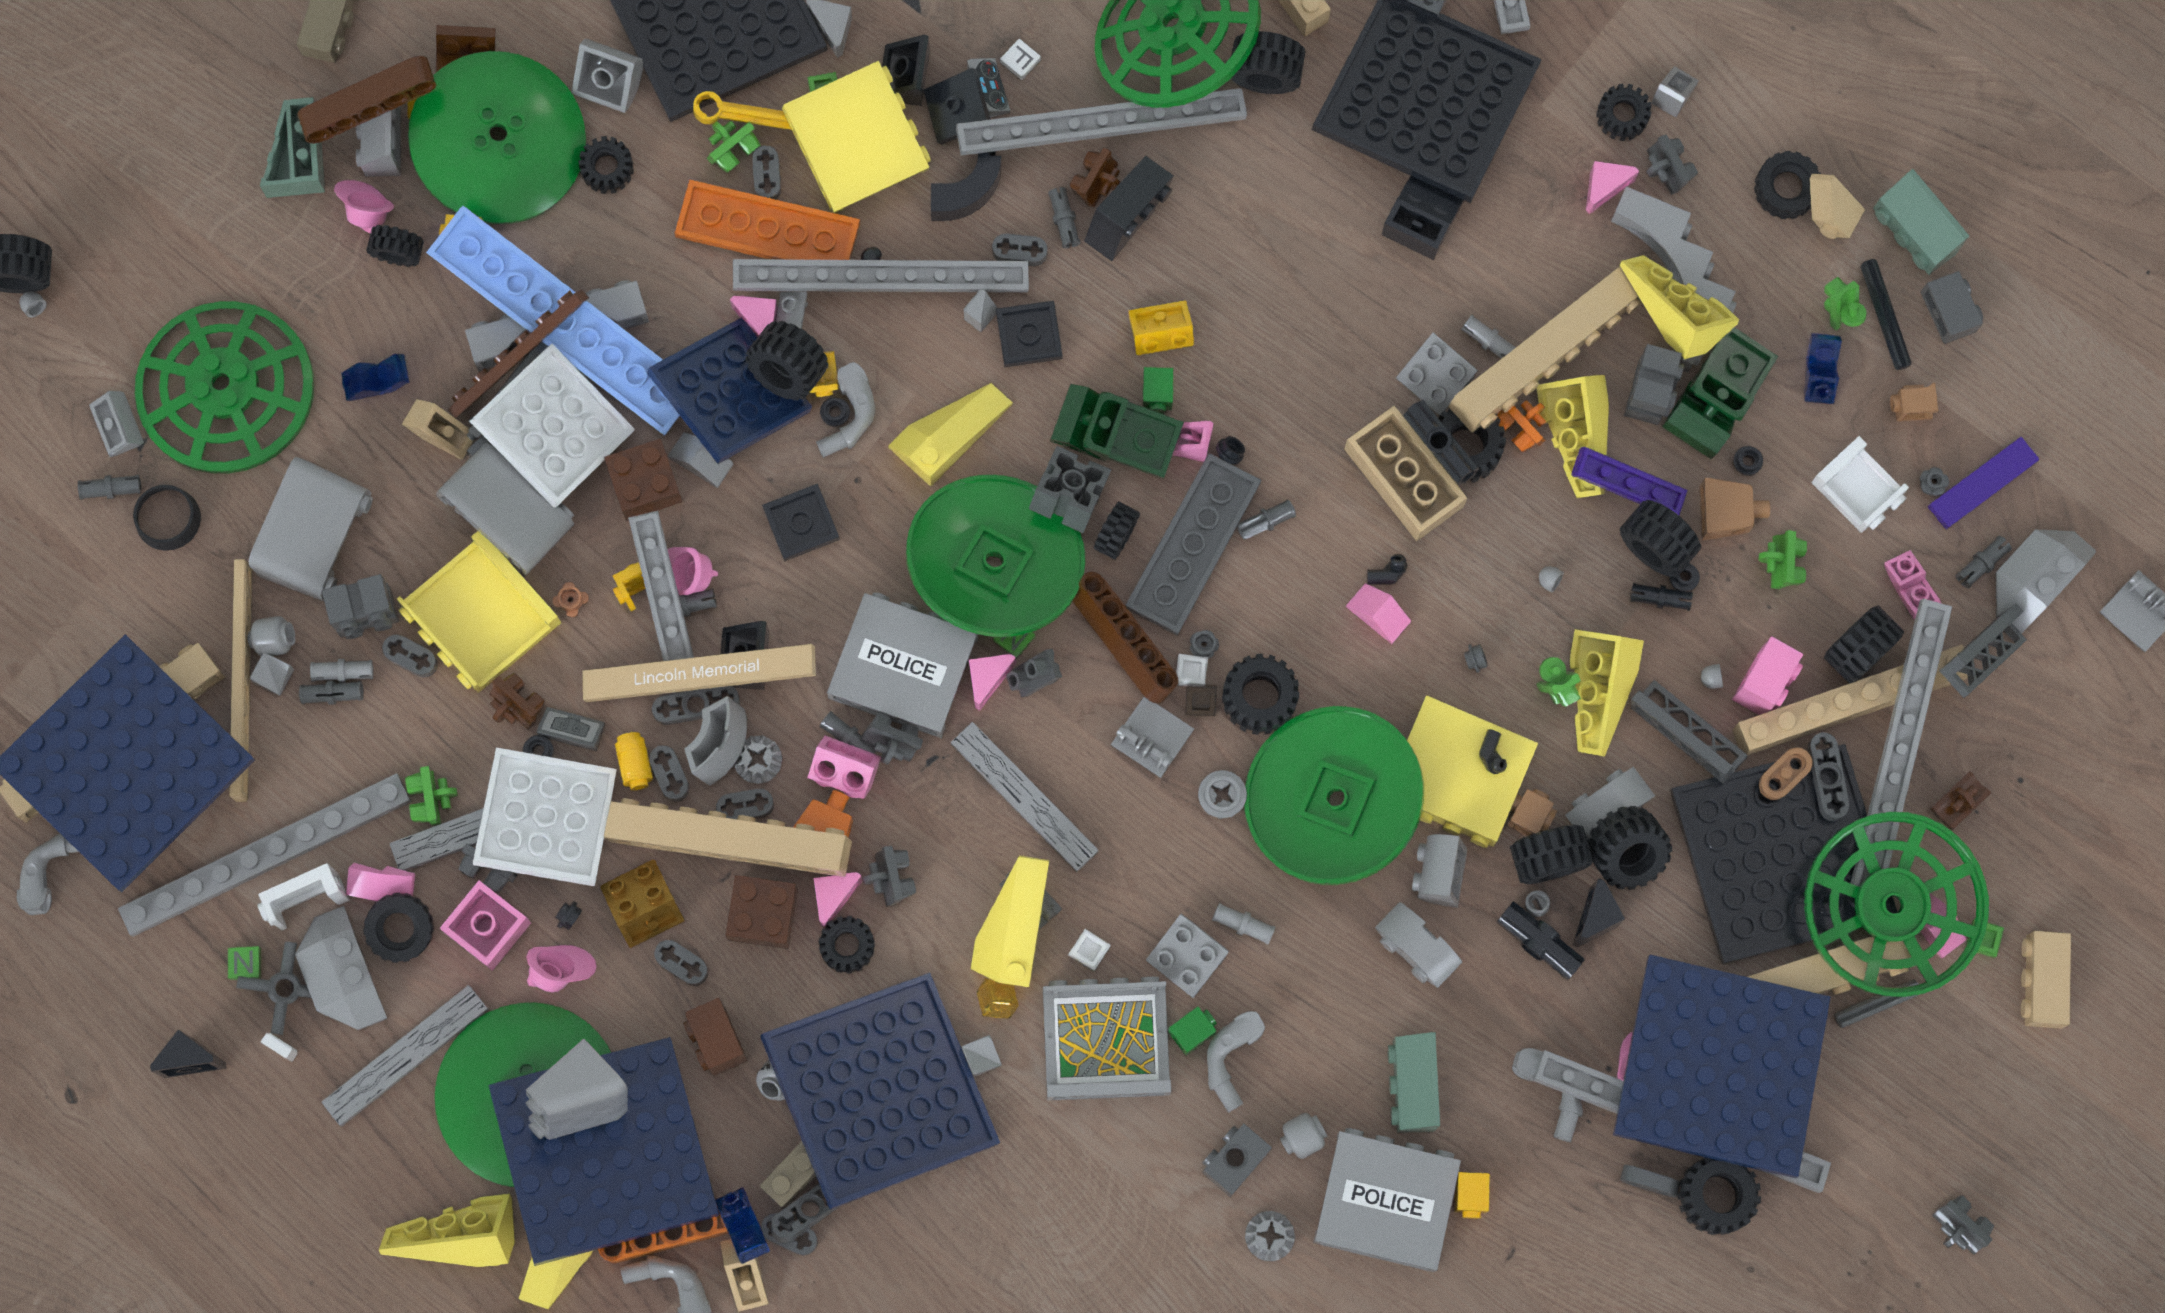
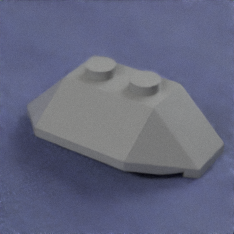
[1995,529,2097,634]
[295,906,387,1030]

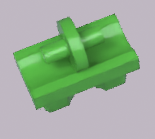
[706,121,760,173]
[1824,277,1867,331]
[1759,530,1807,589]
[1536,657,1581,706]
[405,766,458,826]

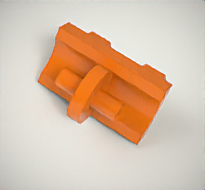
[1497,400,1547,453]

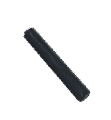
[1861,259,1912,370]

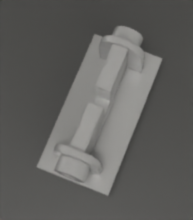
[776,291,808,329]

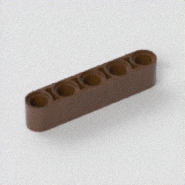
[297,56,436,144]
[1073,571,1179,703]

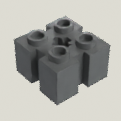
[1624,344,1684,425]
[1029,446,1111,533]
[322,574,399,639]

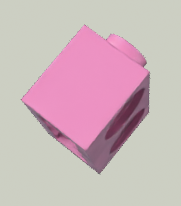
[807,736,881,799]

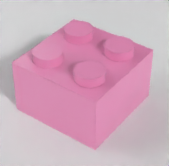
[1732,636,1803,715]
[440,881,531,971]

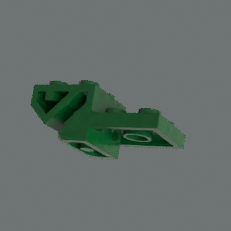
[1662,327,1779,459]
[1050,384,1184,479]

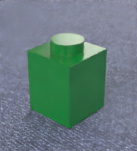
[1142,367,1174,414]
[1168,1006,1217,1056]

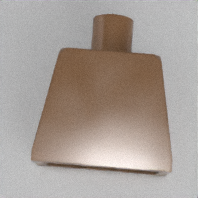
[1700,478,1770,540]

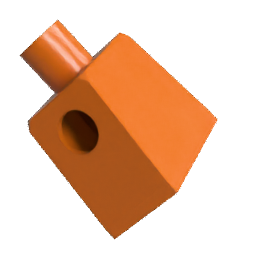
[793,790,853,838]

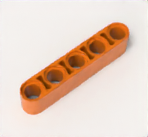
[598,1201,750,1263]

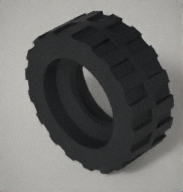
[1754,151,1821,219]
[363,892,434,963]

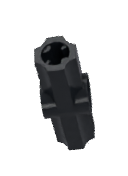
[1403,399,1479,485]
[1496,901,1585,980]

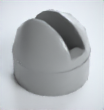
[19,291,47,318]
[1539,566,1564,593]
[1701,664,1723,689]
[1525,890,1550,917]

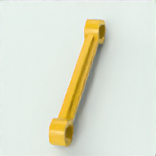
[693,91,792,130]

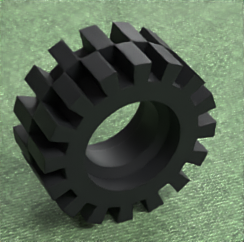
[1596,83,1652,141]
[579,136,634,194]
[366,225,424,267]
[1094,501,1140,560]
[819,916,875,974]

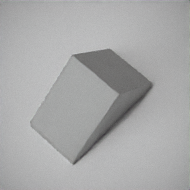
[806,0,852,58]
[1651,66,1699,118]
[667,432,734,488]

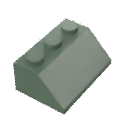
[1873,169,1969,275]
[1388,1032,1440,1133]

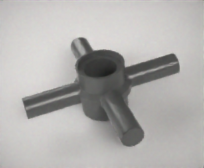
[236,942,311,1035]

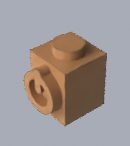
[1507,789,1557,836]

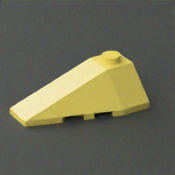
[1620,255,1739,359]
[1537,375,1609,498]
[888,383,1013,486]
[1570,629,1644,756]
[971,855,1049,987]
[379,1194,515,1267]
[519,1251,593,1310]

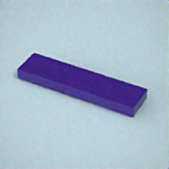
[1928,437,2040,530]
[1571,447,1688,515]

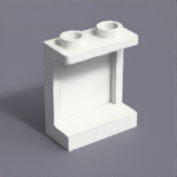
[1811,436,1909,533]
[257,863,350,931]

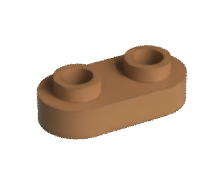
[1759,747,1812,800]

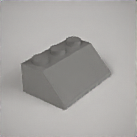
[356,106,401,177]

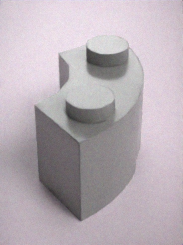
[684,696,747,786]
[1565,767,1655,840]
[1375,902,1462,988]

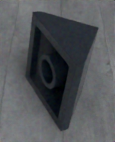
[882,34,930,106]
[720,621,769,690]
[1573,878,1625,947]
[150,1030,227,1078]

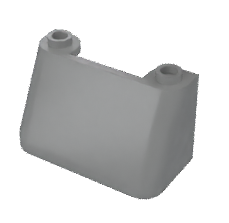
[436,442,575,577]
[249,457,373,601]
[526,1039,628,1140]

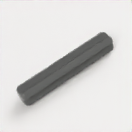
[1834,979,1919,1028]

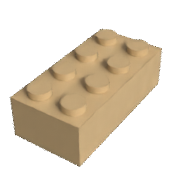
[1344,406,1467,541]

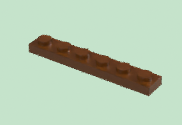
[448,289,589,418]

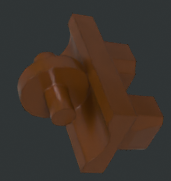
[1070,148,1121,208]
[489,673,545,730]
[1930,771,1991,831]

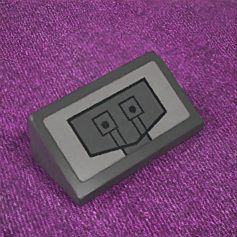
[536,707,605,751]

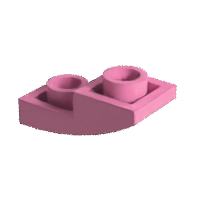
[1884,550,1941,620]
[346,863,415,901]

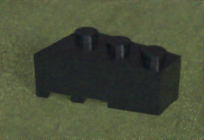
[1084,156,1174,261]

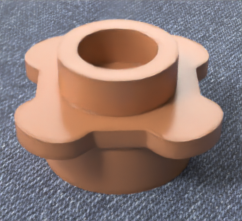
[553,582,589,618]

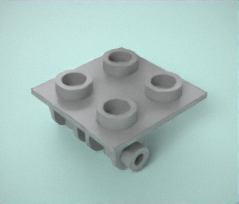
[1396,332,1478,415]
[2100,570,2165,653]
[1111,696,1194,778]
[1146,913,1229,998]

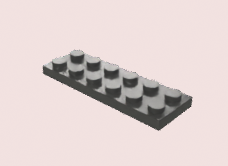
[1125,453,1262,636]

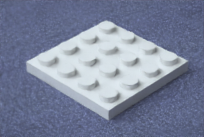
[470,344,635,508]
[473,747,617,886]

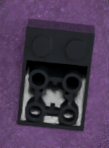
[1381,176,1464,260]

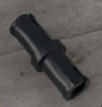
[1630,583,1693,611]

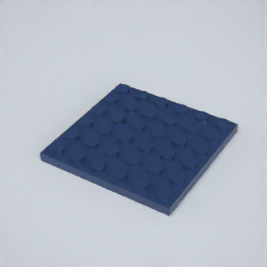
[0,634,255,893]
[1613,954,1831,1178]
[760,973,1000,1210]
[488,1037,719,1266]

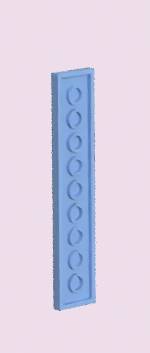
[426,205,680,436]

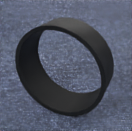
[133,485,201,551]

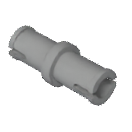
[1461,315,1516,359]
[310,659,374,683]
[1212,903,1275,944]

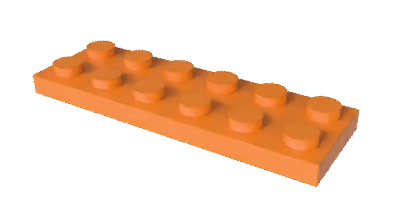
[674,180,860,260]

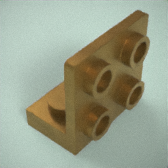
[600,860,685,948]

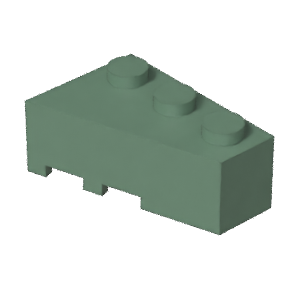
[260,97,325,198]

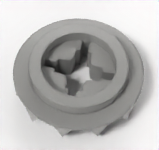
[734,735,782,784]
[1198,770,1247,819]
[1245,1211,1295,1261]

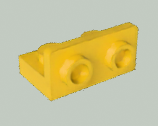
[1128,300,1194,355]

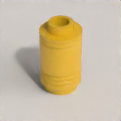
[615,732,653,791]

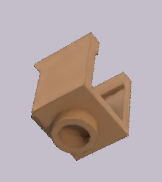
[1890,383,1939,421]

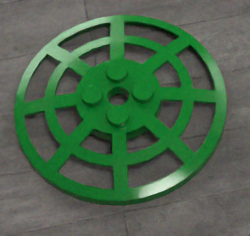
[1095,0,1261,108]
[135,301,314,474]
[1804,812,1989,997]

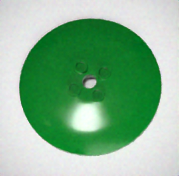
[408,51,586,224]
[906,475,1085,637]
[1244,706,1424,885]
[435,1002,611,1187]

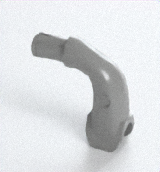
[816,362,876,458]
[16,833,79,915]
[1207,1011,1265,1113]
[1512,1048,1583,1142]
[620,1255,711,1313]

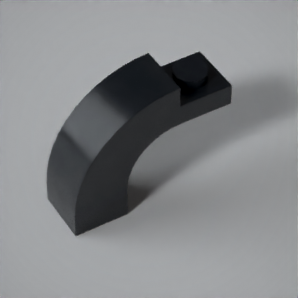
[931,151,1002,221]

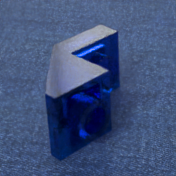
[1804,333,1842,404]
[341,354,410,401]
[715,1187,770,1264]

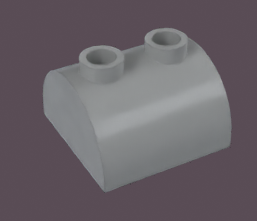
[571,38,643,113]
[1412,834,1467,908]

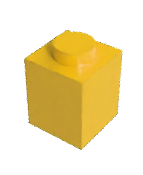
[1454,1172,1490,1219]

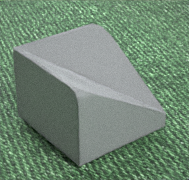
[963,289,997,332]
[250,652,294,696]
[961,1035,1002,1077]

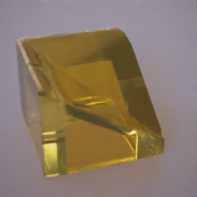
[977,978,1019,1019]

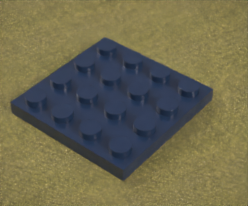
[647,317,813,464]

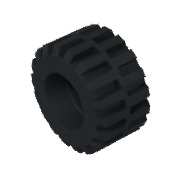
[1231,31,1306,94]
[0,234,52,293]
[746,321,828,400]
[1432,408,1506,483]
[1619,500,1701,578]
[1824,605,1904,684]
[1222,654,1299,735]
[1588,806,1672,890]
[1510,825,1594,884]
[1677,1157,1761,1235]

